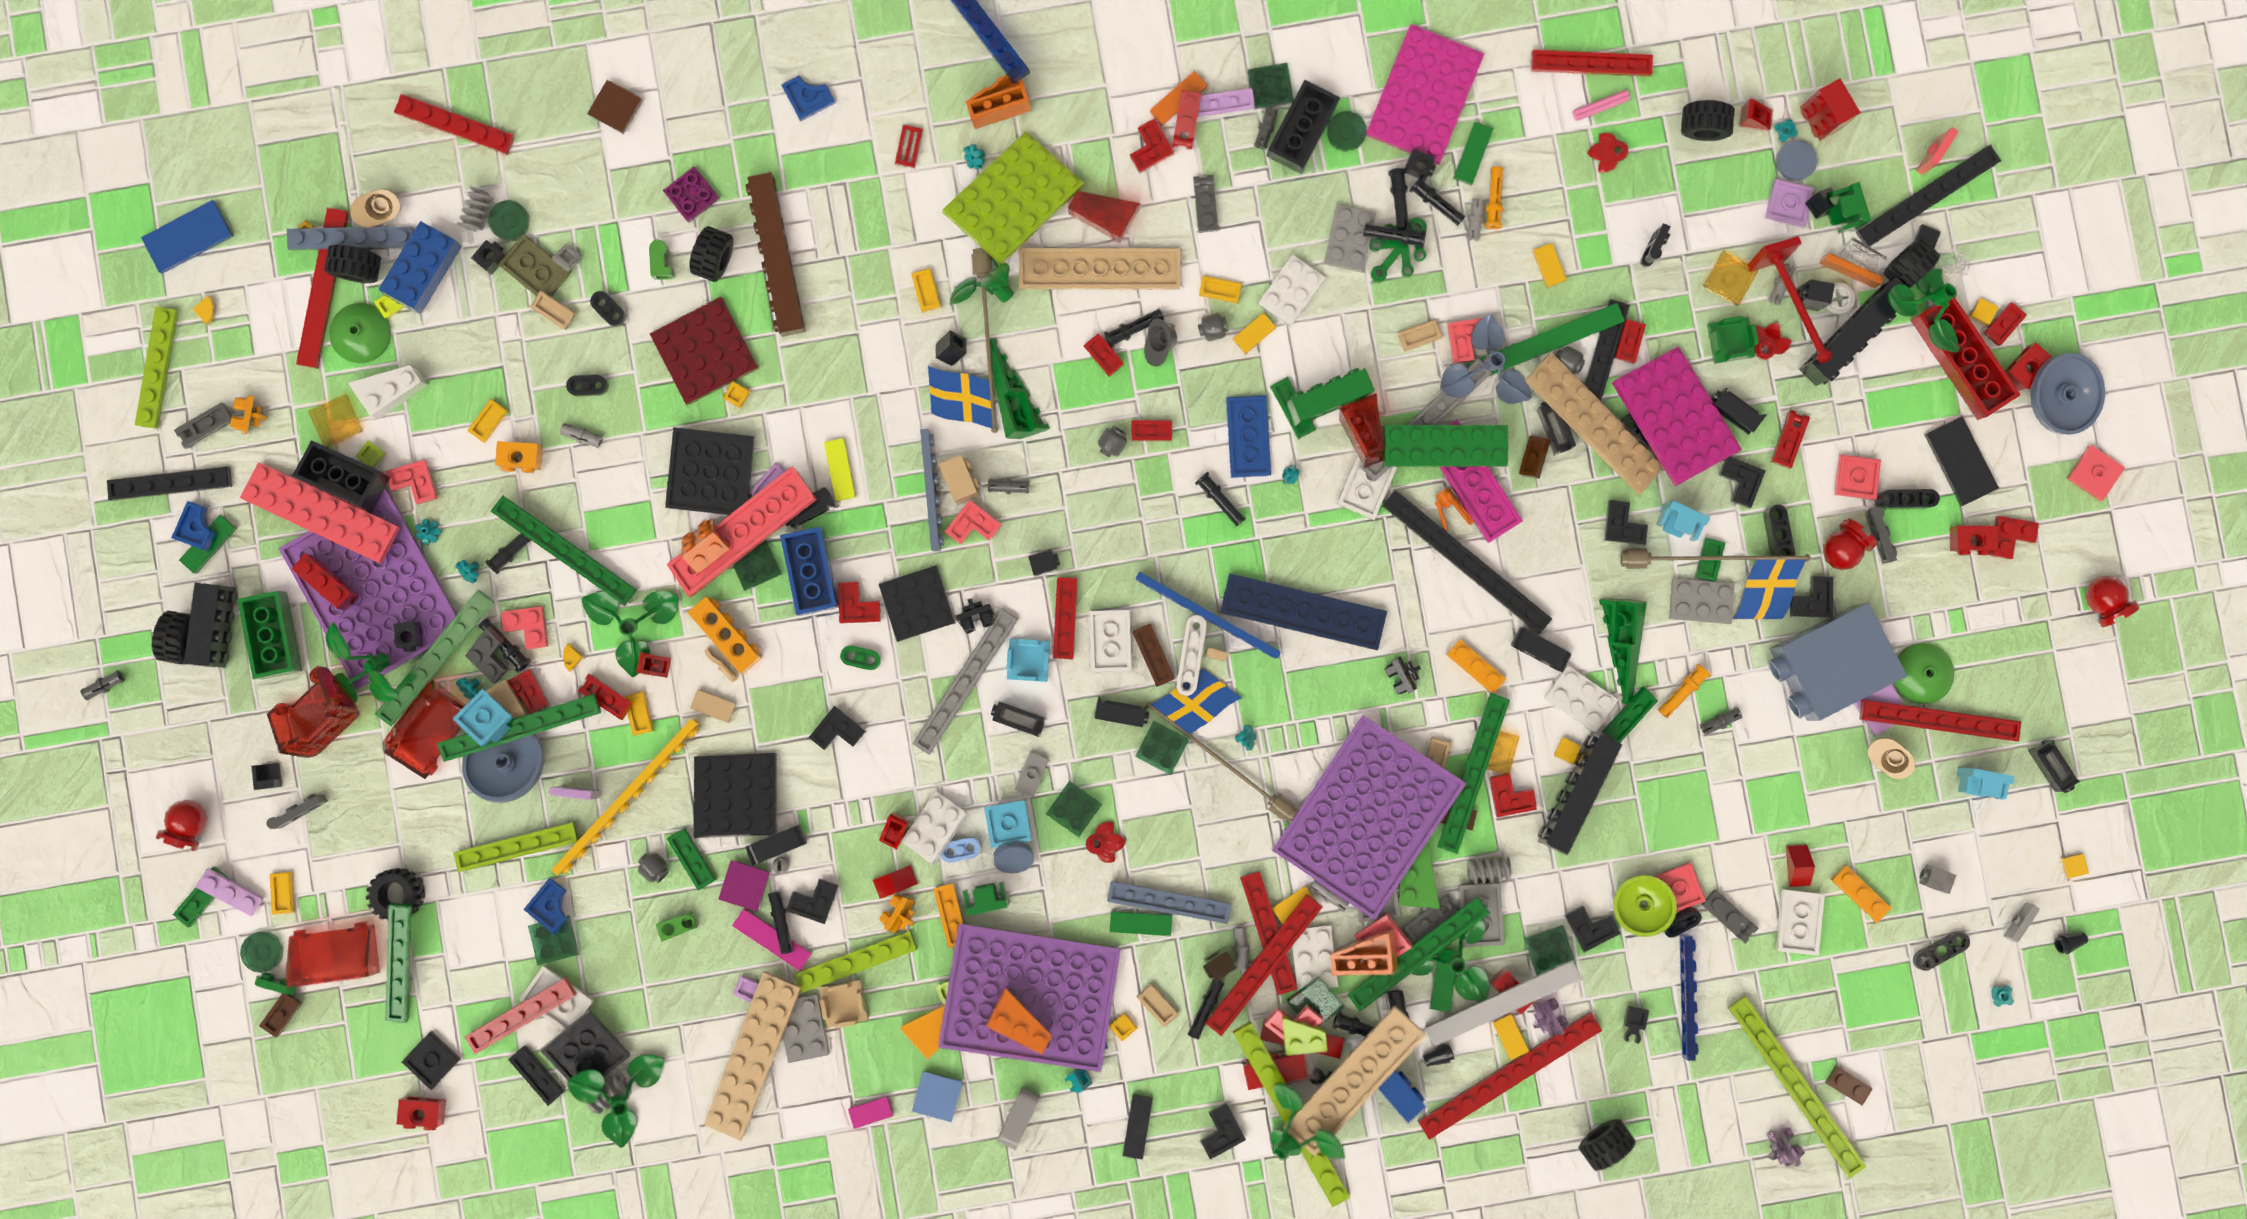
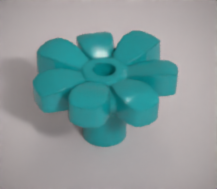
[963,144,985,170]
[415,519,442,545]
[456,560,480,584]
[456,677,480,700]
[1235,725,1256,751]

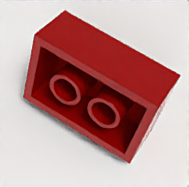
[1800,78,1861,141]

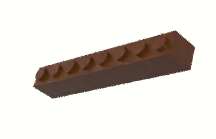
[745,172,806,337]

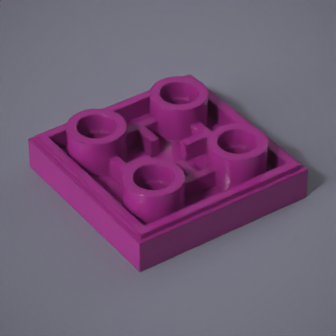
[663,166,720,223]
[718,860,771,911]

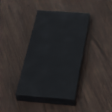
[1924,416,1999,507]

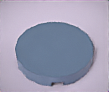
[1776,140,1818,181]
[993,841,1034,874]

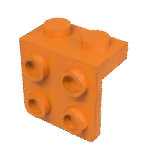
[682,518,729,573]

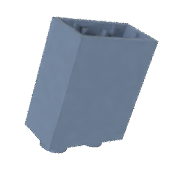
[1768,603,1907,721]

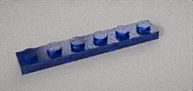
[950,0,1030,84]
[1679,934,1699,1061]

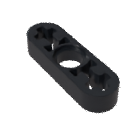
[1913,932,1970,971]

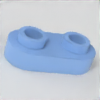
[941,837,981,863]

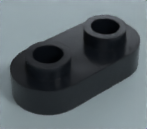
[590,291,626,327]
[566,374,608,397]
[1663,907,1702,938]

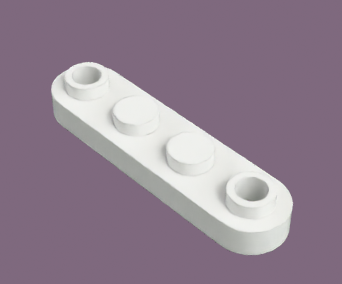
[1176,615,1207,696]

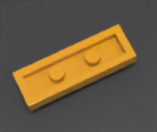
[1446,639,1506,694]
[1830,865,1891,923]
[933,883,964,948]

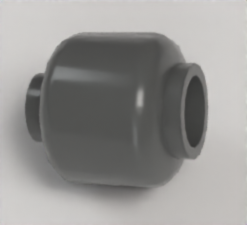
[1198,313,1228,342]
[1555,346,1585,375]
[1098,426,1127,457]
[638,852,669,883]

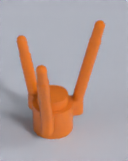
[1434,488,1474,531]

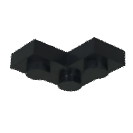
[1719,457,1766,509]
[1604,500,1648,545]
[1790,576,1833,618]
[808,706,867,750]
[786,878,839,924]
[1564,906,1621,952]
[1200,1102,1246,1160]

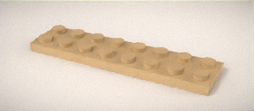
[1019,248,1180,290]
[1524,352,1663,495]
[704,971,802,1141]
[1283,1005,1426,1156]

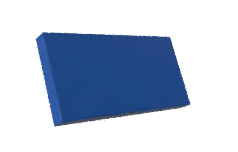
[141,200,233,274]
[1226,395,1271,478]

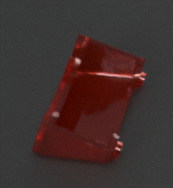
[267,666,360,758]
[382,679,466,779]
[285,921,380,988]

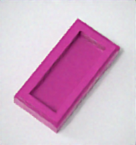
[848,1096,893,1129]

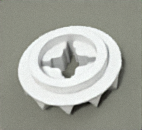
[1826,282,1855,315]

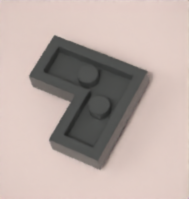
[465,627,508,684]

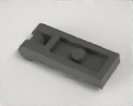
[1193,175,1218,233]
[174,402,232,449]
[1865,507,1897,564]
[266,794,327,829]
[1701,890,1759,944]
[1402,893,1460,944]

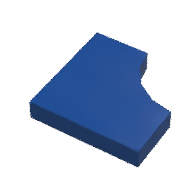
[781,76,836,121]
[171,501,216,552]
[523,878,569,935]

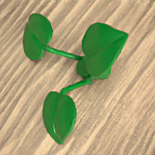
[950,258,1014,306]
[1888,268,1959,352]
[582,591,679,677]
[326,622,400,705]
[1411,920,1489,1002]
[567,1054,664,1148]
[1271,1083,1346,1160]

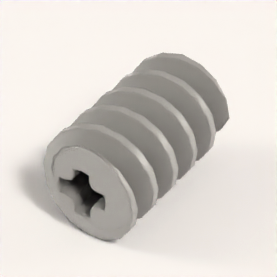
[457,186,494,232]
[1467,856,1511,884]
[587,1073,632,1114]

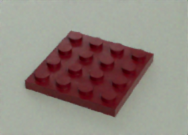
[649,297,759,406]

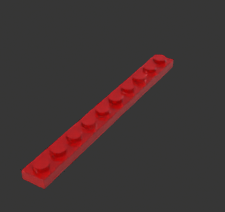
[1418,1012,1602,1140]

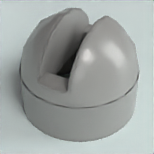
[772,857,790,874]

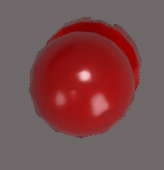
[1823,518,1877,570]
[2085,576,2140,628]
[155,800,208,851]

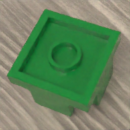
[1827,182,1871,234]
[1707,316,1759,364]
[963,881,1009,916]

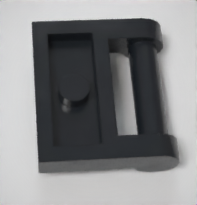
[1640,223,1671,267]

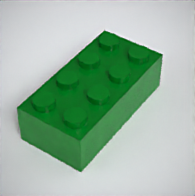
[1285,368,1375,427]
[237,591,302,680]

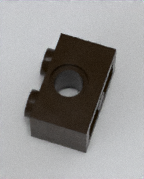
[1203,946,1237,981]

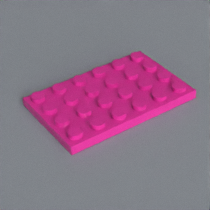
[1365,24,1485,165]
[1612,346,1742,487]

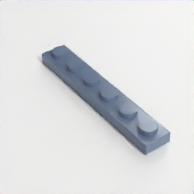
[287,226,414,250]
[920,429,944,552]
[1107,881,1231,924]

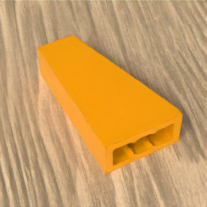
[900,1005,945,1059]

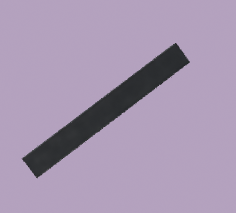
[1855,145,2001,249]

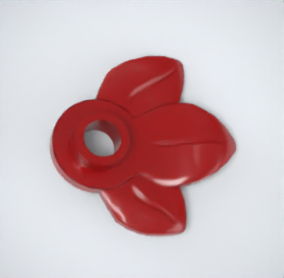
[1587,133,1628,173]
[1755,323,1792,360]
[1085,822,1126,863]

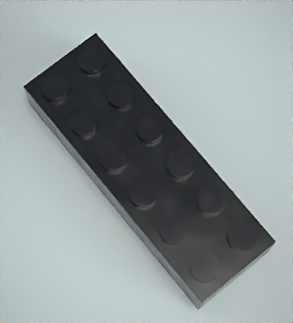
[1798,277,1904,386]
[1538,733,1623,855]

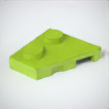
[1282,1016,1327,1056]

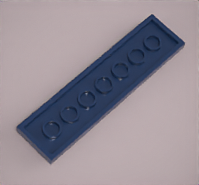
[1220,573,1387,651]

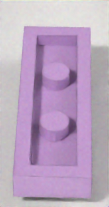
[1198,88,1255,117]
[196,868,264,917]

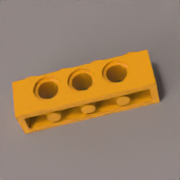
[687,596,762,674]

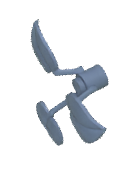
[1440,314,1531,404]

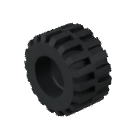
[1681,100,1735,141]
[689,226,733,282]
[1883,238,1941,288]
[324,244,381,284]
[152,610,190,665]
[366,868,425,921]
[1578,1119,1636,1171]

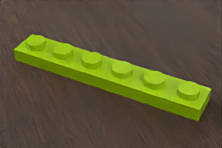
[134,306,179,429]
[453,822,579,872]
[794,931,917,993]

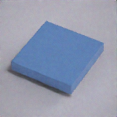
[912,1070,963,1122]

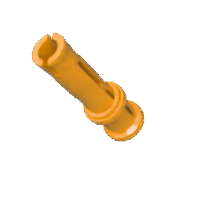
[1484,166,1504,230]
[1658,664,1711,719]

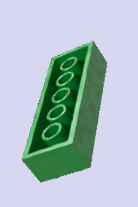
[1382,425,1508,467]

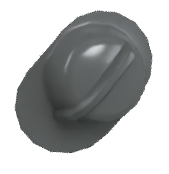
[1144,318,1177,367]

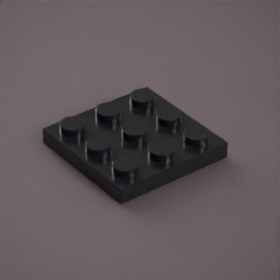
[878,566,955,642]
[540,1009,630,1080]

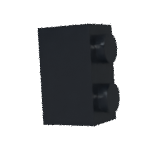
[1794,279,1835,311]

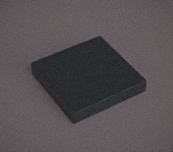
[402,1031,461,1090]

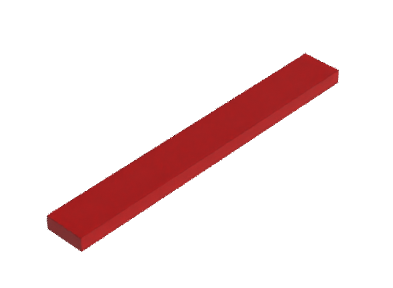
[296,208,349,369]
[1859,699,2021,742]
[1205,893,1323,1036]

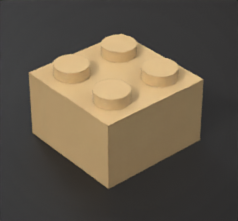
[938,455,981,506]

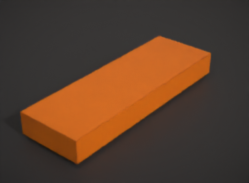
[1149,71,1208,127]
[1819,253,1884,288]

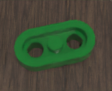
[840,645,881,671]
[254,972,297,995]

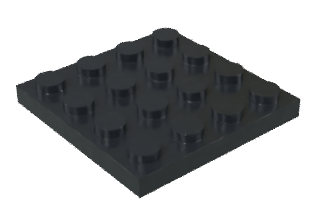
[665,427,755,515]
[693,753,777,838]

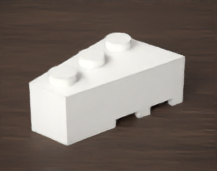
[348,365,429,419]

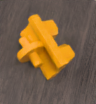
[230,395,267,435]
[879,894,915,933]

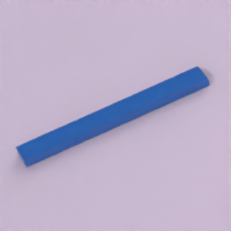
[1136,572,1281,659]

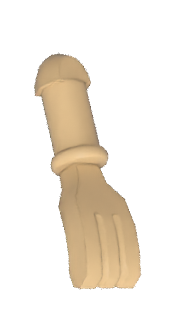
[704,649,737,682]

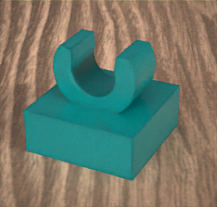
[1065,1068,1093,1094]

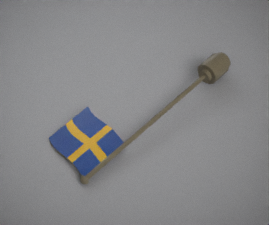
[928,248,999,433]
[1620,548,1810,619]
[1146,669,1298,823]

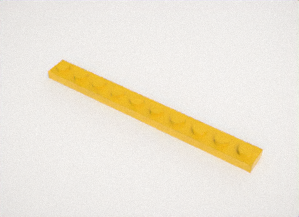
[552,718,701,875]

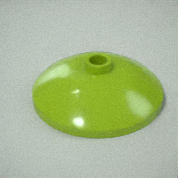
[1613,875,1677,937]

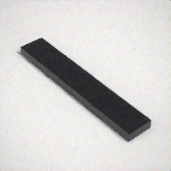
[1584,299,1630,401]
[107,467,232,501]

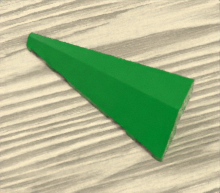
[990,338,1050,439]
[1599,598,1647,704]

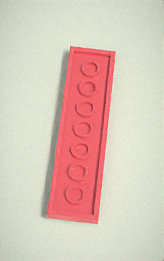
[240,462,400,564]
[667,466,817,597]

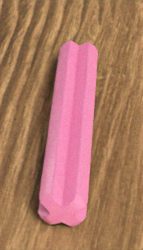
[1572,90,1630,121]

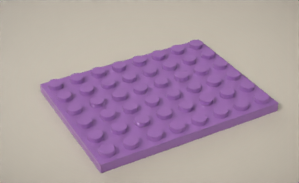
[278,489,457,690]
[1272,715,1466,920]
[938,923,1121,1072]

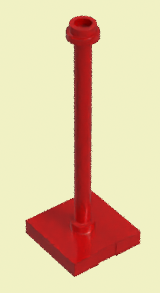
[1747,236,1832,363]

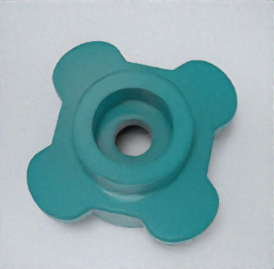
[1774,119,1798,142]
[1282,465,1299,484]
[1992,985,2014,1007]

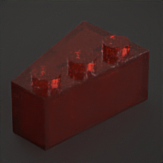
[1068,191,1140,243]
[1339,393,1384,468]

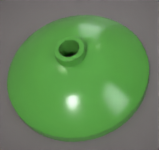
[329,303,391,363]
[1894,643,1954,704]

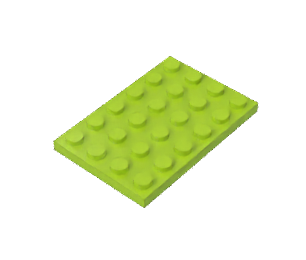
[942,131,1084,264]

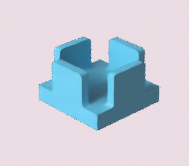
[1656,500,1710,542]
[1006,639,1050,682]
[453,689,513,748]
[1957,767,2015,800]
[984,800,1032,848]

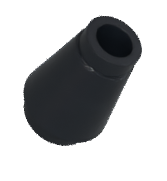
[2054,932,2088,954]
[1423,1043,1455,1067]

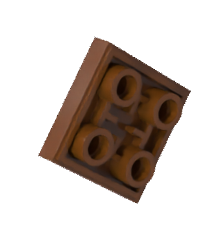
[587,79,643,135]

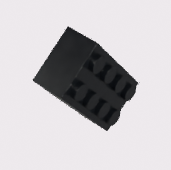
[1266,79,1340,174]
[292,440,390,513]
[184,582,237,668]

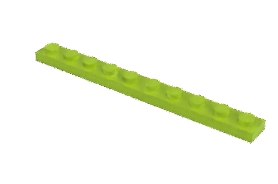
[1727,996,1867,1178]
[1233,1021,1350,1208]

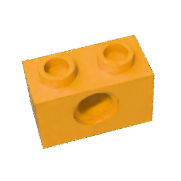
[495,441,543,473]

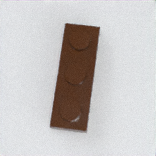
[1132,623,1175,687]

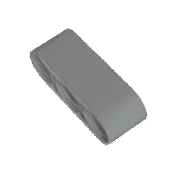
[997,1087,1040,1150]

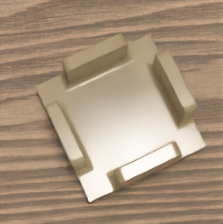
[820,979,869,1028]

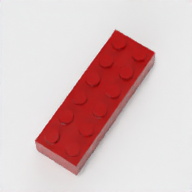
[1910,298,2021,420]

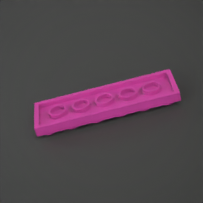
[1439,420,1523,543]

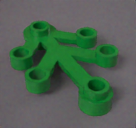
[1370,218,1427,283]

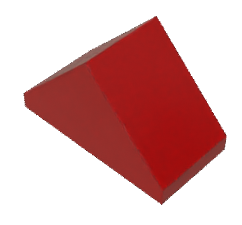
[1739,99,1773,130]
[636,652,671,678]
[879,812,911,850]
[1786,845,1815,887]
[873,865,918,899]

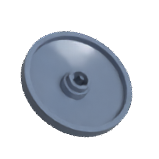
[2031,353,2105,435]
[462,734,545,803]

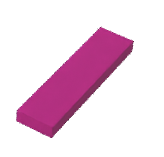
[732,908,812,971]

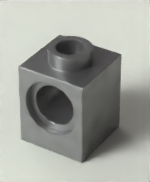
[1919,865,1957,894]

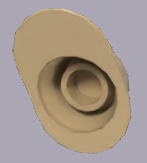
[350,189,400,228]
[1868,738,1916,779]

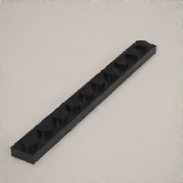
[1382,490,1552,635]

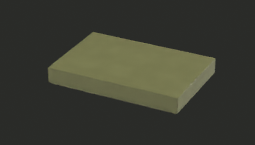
[498,234,571,297]

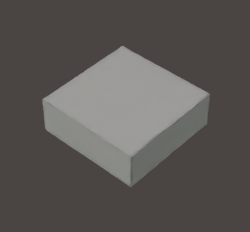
[553,244,582,272]

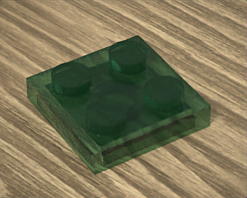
[1135,720,1190,775]
[528,915,579,966]

